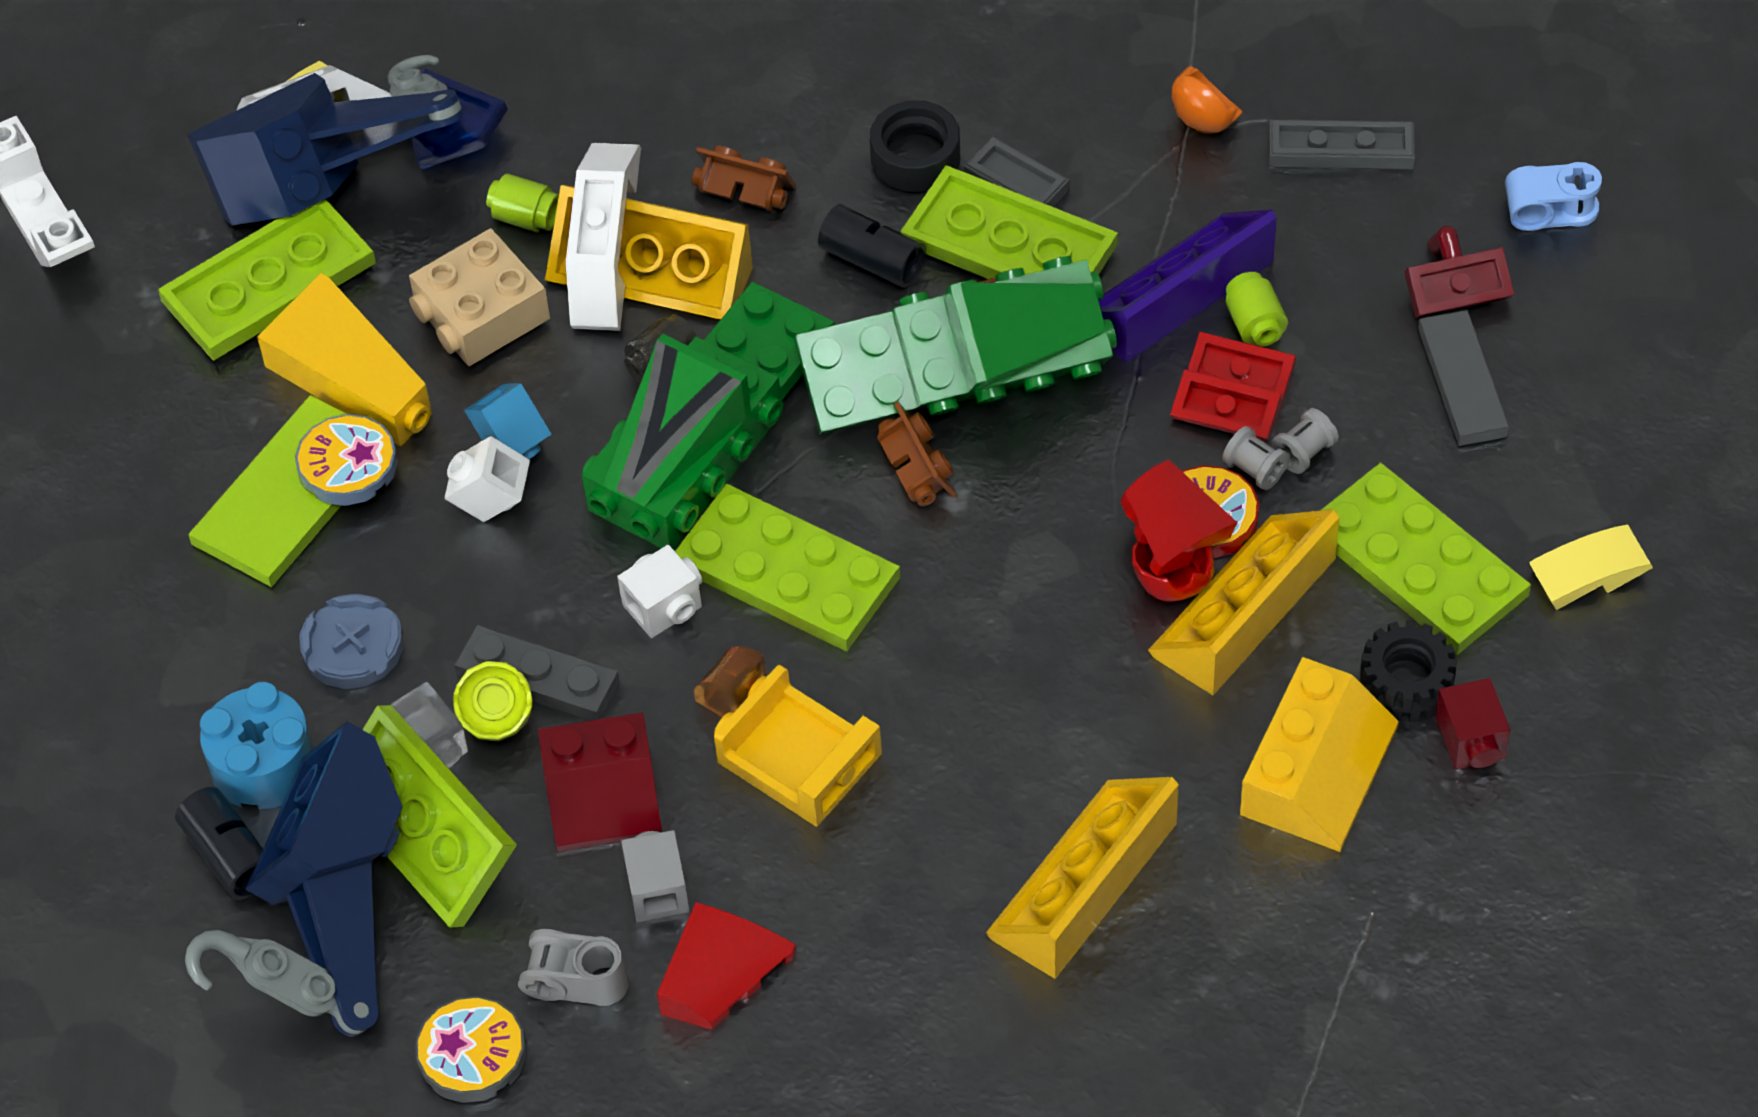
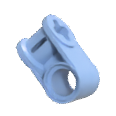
[1505,162,1602,231]

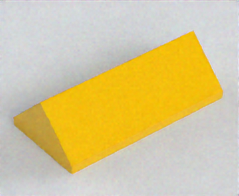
[545,185,753,319]
[1148,509,1340,696]
[986,777,1179,979]

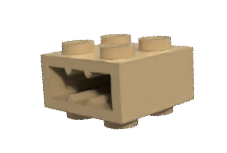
[409,228,550,367]

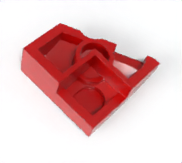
[1120,459,1238,576]
[657,902,796,1030]

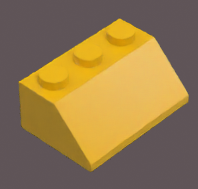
[1240,657,1399,852]

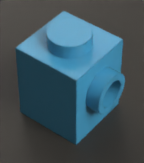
[464,383,552,459]

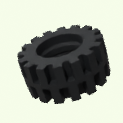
[1360,621,1457,722]

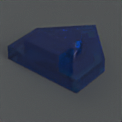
[411,68,508,169]

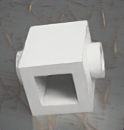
[444,436,530,522]
[617,545,702,638]

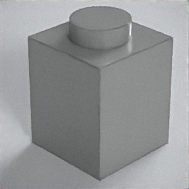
[621,830,690,923]

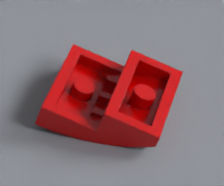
[1170,332,1296,442]

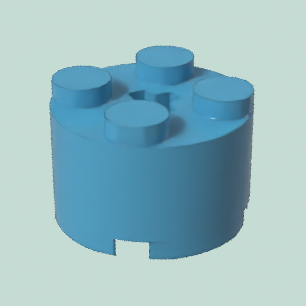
[200,682,314,810]

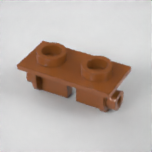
[691,145,796,212]
[877,401,958,506]

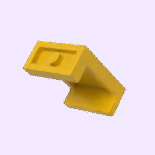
[714,665,882,827]

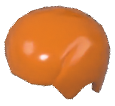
[1171,66,1243,134]

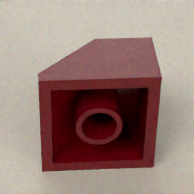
[538,712,662,852]

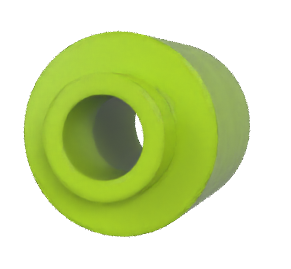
[486,173,559,232]
[1225,272,1288,347]

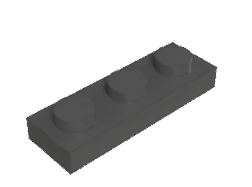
[455,625,620,721]

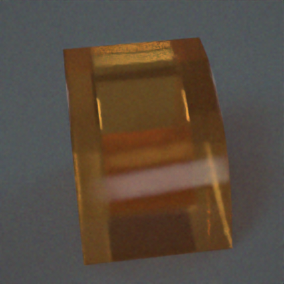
[694,646,766,717]

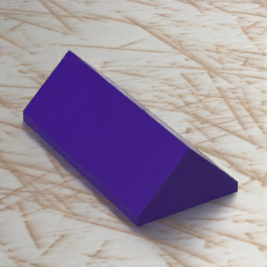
[1098,210,1277,363]

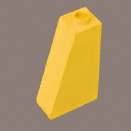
[257,273,432,447]

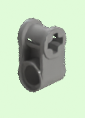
[518,929,629,1006]

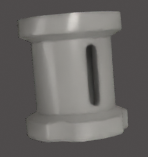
[1271,408,1339,474]
[1222,426,1290,491]

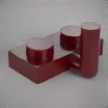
[1404,226,1515,319]

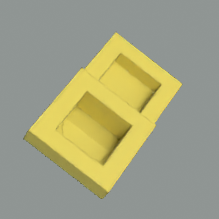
[1529,524,1653,611]

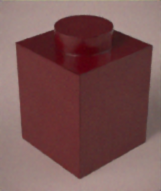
[1435,678,1511,770]

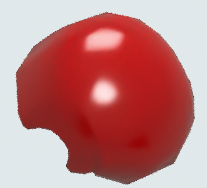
[1132,540,1215,602]

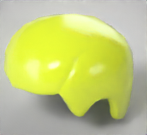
[453,661,533,742]

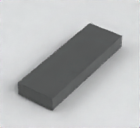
[1269,120,1415,169]
[1418,310,1509,446]

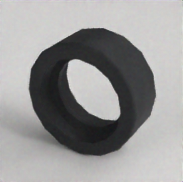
[870,100,960,192]

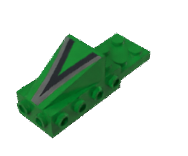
[581,282,835,550]

